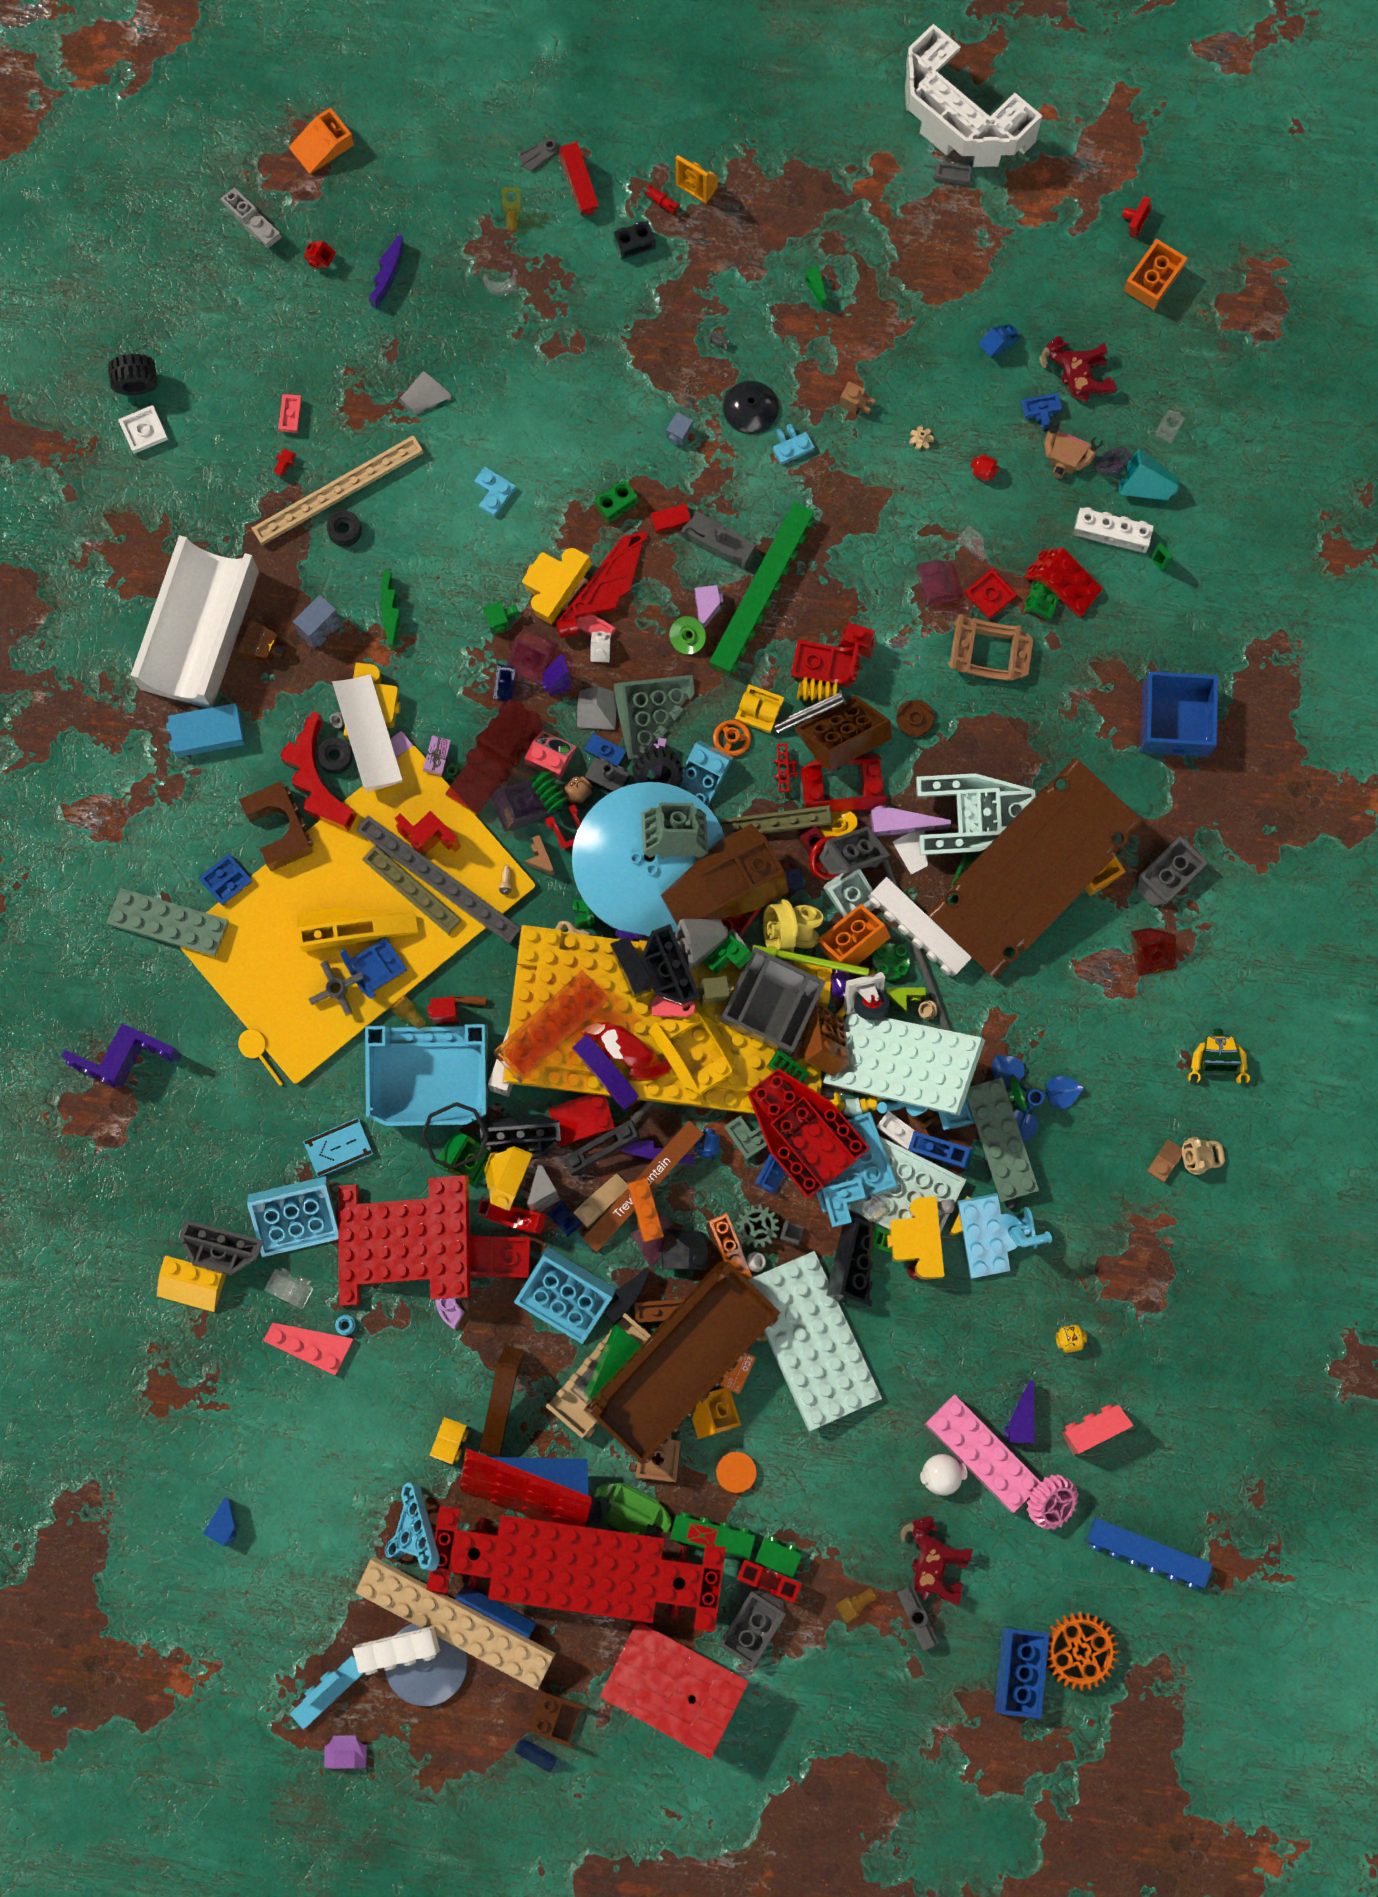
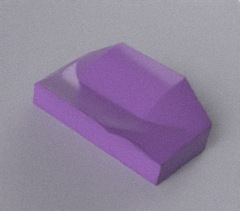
[324,1735,367,1768]

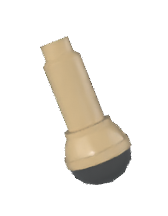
[499,865,512,895]

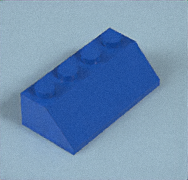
[455,1584,537,1639]
[994,1627,1049,1719]

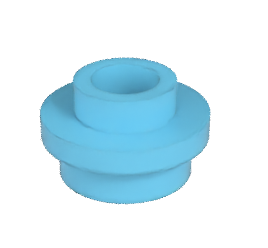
[335,1315,356,1335]

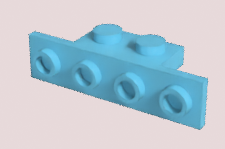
[290,1655,364,1730]

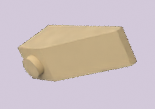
[573,1173,627,1229]

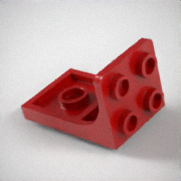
[1024,548,1103,617]
[791,639,862,688]
[470,1235,531,1278]

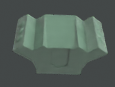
[641,802,708,859]

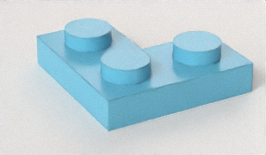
[474,466,516,518]
[821,1178,866,1228]

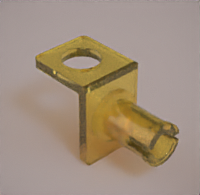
[502,187,522,230]

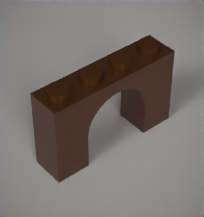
[239,781,314,871]

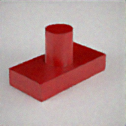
[1122,196,1152,239]

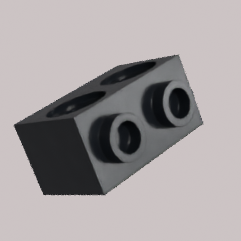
[613,221,656,260]

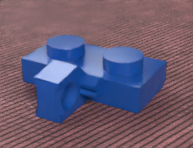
[1021,393,1062,430]

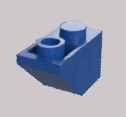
[979,324,1021,357]

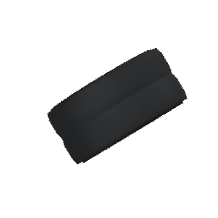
[326,510,362,547]
[317,737,353,774]

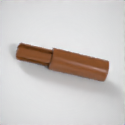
[451,996,487,1006]

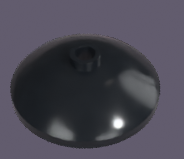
[723,381,779,434]

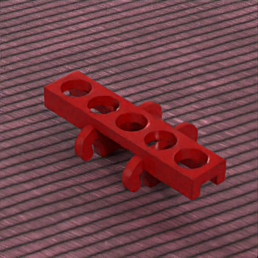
[773,743,799,793]

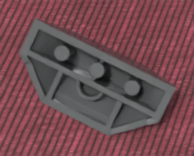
[179,1220,263,1275]

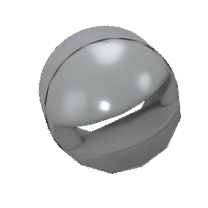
[330,712,345,728]
[938,1199,955,1214]

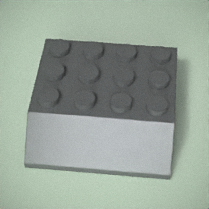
[719,947,826,1056]

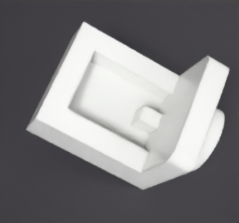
[591,631,611,662]

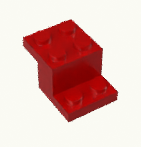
[394,810,461,854]

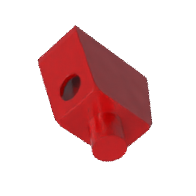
[837,623,877,659]

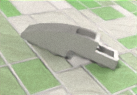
[220,188,282,248]

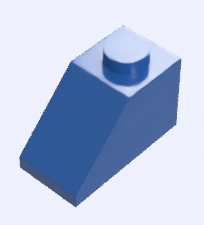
[203,1497,238,1546]

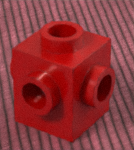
[303,241,336,269]

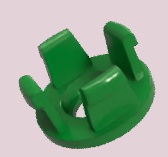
[573,899,595,929]

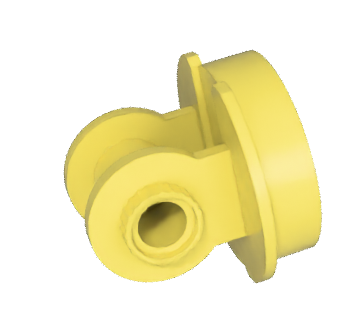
[763,899,823,953]

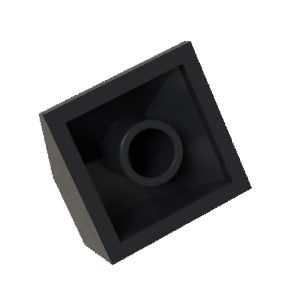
[662,1229,708,1272]

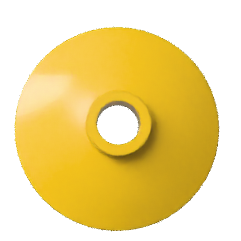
[819,811,857,837]

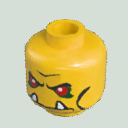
[1056,1325,1087,1353]

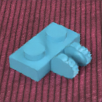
[773,424,814,465]

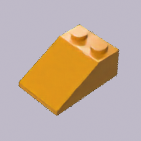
[675,155,718,203]

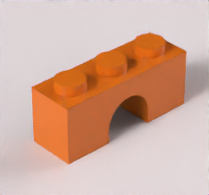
[626,1178,664,1242]

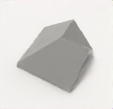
[577,686,617,730]

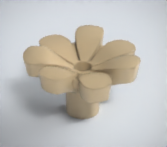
[909,426,934,450]

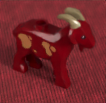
[1040,336,1116,403]
[900,1516,973,1606]

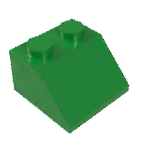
[434,1130,492,1187]

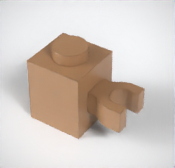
[839,382,875,415]

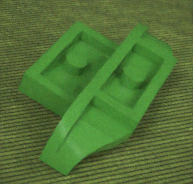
[594,1482,671,1535]

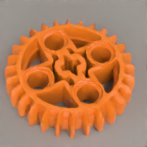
[1046,1612,1119,1691]

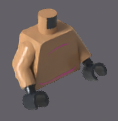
[1044,419,1104,479]

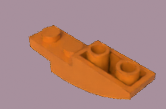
[709,1213,753,1280]

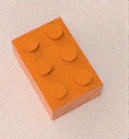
[1123,239,1187,310]
[817,904,891,974]

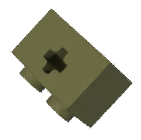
[698,976,732,1005]

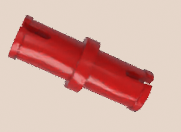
[644,185,680,215]

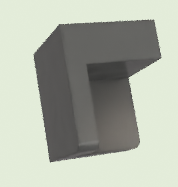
[779,1220,804,1247]

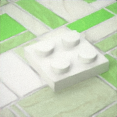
[118,405,168,454]

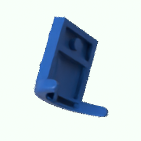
[340,937,407,999]

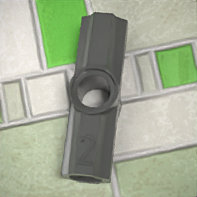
[896,1585,939,1651]

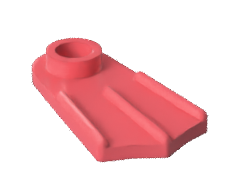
[651,996,696,1017]

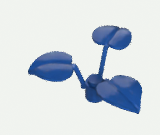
[992,1055,1083,1143]

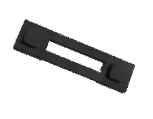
[564,1119,641,1176]

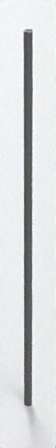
[881,842,1016,1209]

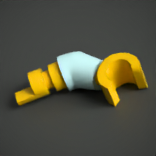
[830,1093,887,1118]

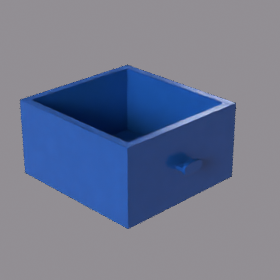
[1140,671,1218,757]

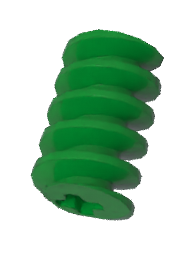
[529,771,568,814]

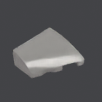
[400,371,452,415]

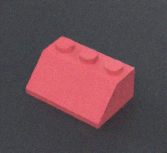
[1062,1403,1133,1455]

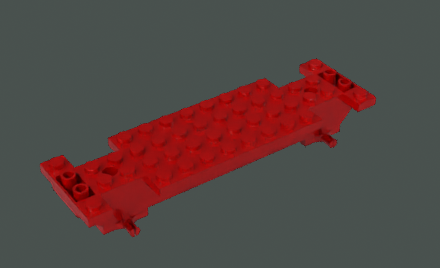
[426,1506,726,1632]

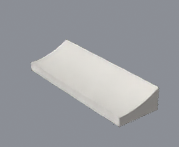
[332,674,403,793]

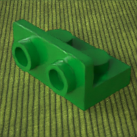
[1024,580,1059,620]

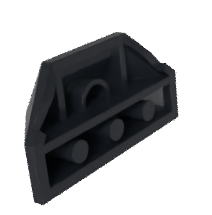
[640,924,700,1005]
[480,1114,561,1157]

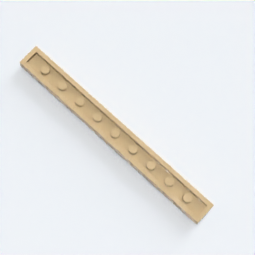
[252,436,423,545]

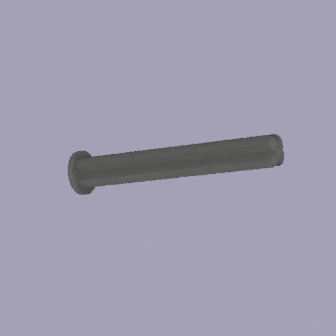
[774,690,847,733]

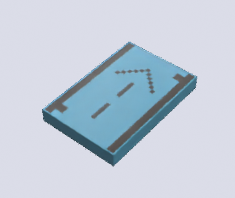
[303,1118,374,1178]

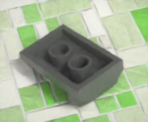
[819,826,890,874]
[1137,836,1208,906]
[718,1589,786,1668]

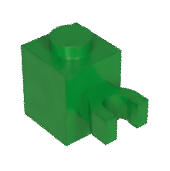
[483,601,519,634]

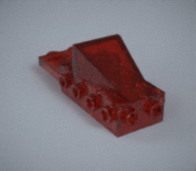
[445,699,543,816]

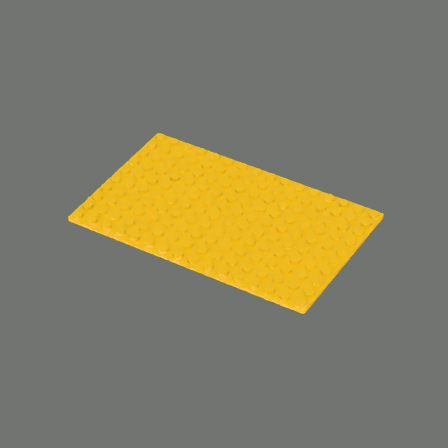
[180,746,535,1084]

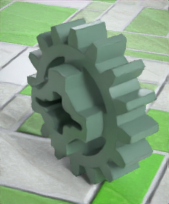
[736,1204,779,1248]

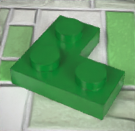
[703,935,754,974]

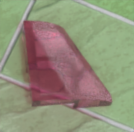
[631,1213,674,1268]

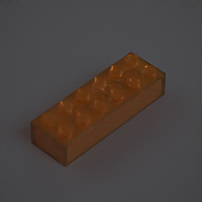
[493,970,610,1083]

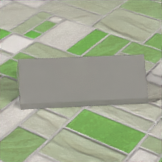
[527,1165,560,1212]

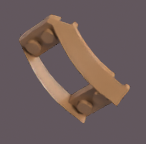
[947,614,1033,681]

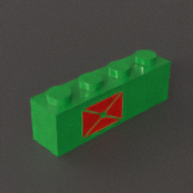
[670,1512,755,1560]

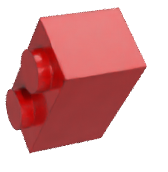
[427,996,459,1026]

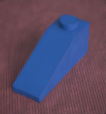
[908,1131,974,1170]

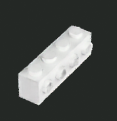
[1073,507,1154,553]

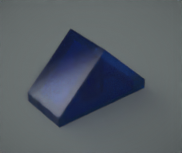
[493,664,518,703]

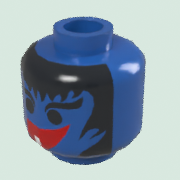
[694,1128,721,1158]

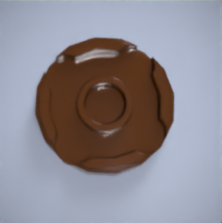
[896,700,934,738]

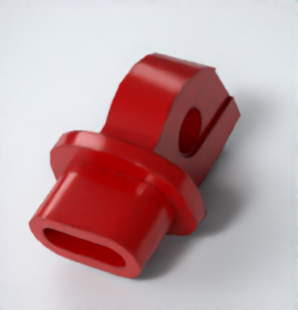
[273,449,296,477]

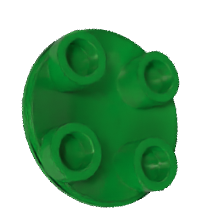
[872,943,910,980]

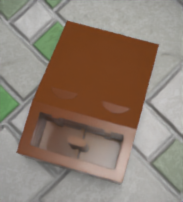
[803,1003,850,1076]

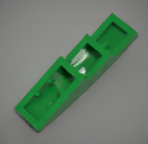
[381,570,401,651]

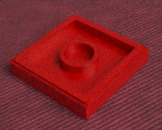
[964,568,1018,620]

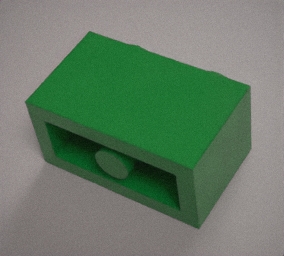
[755,1536,802,1578]

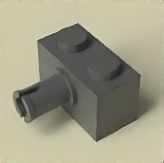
[585,757,630,794]

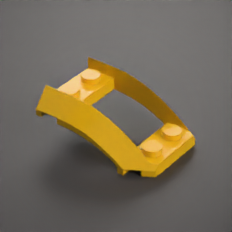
[648,1001,734,1095]

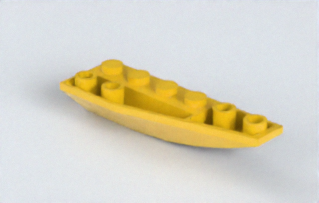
[297,907,419,952]

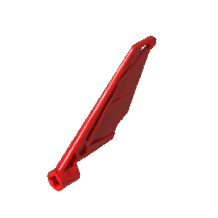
[556,532,647,638]

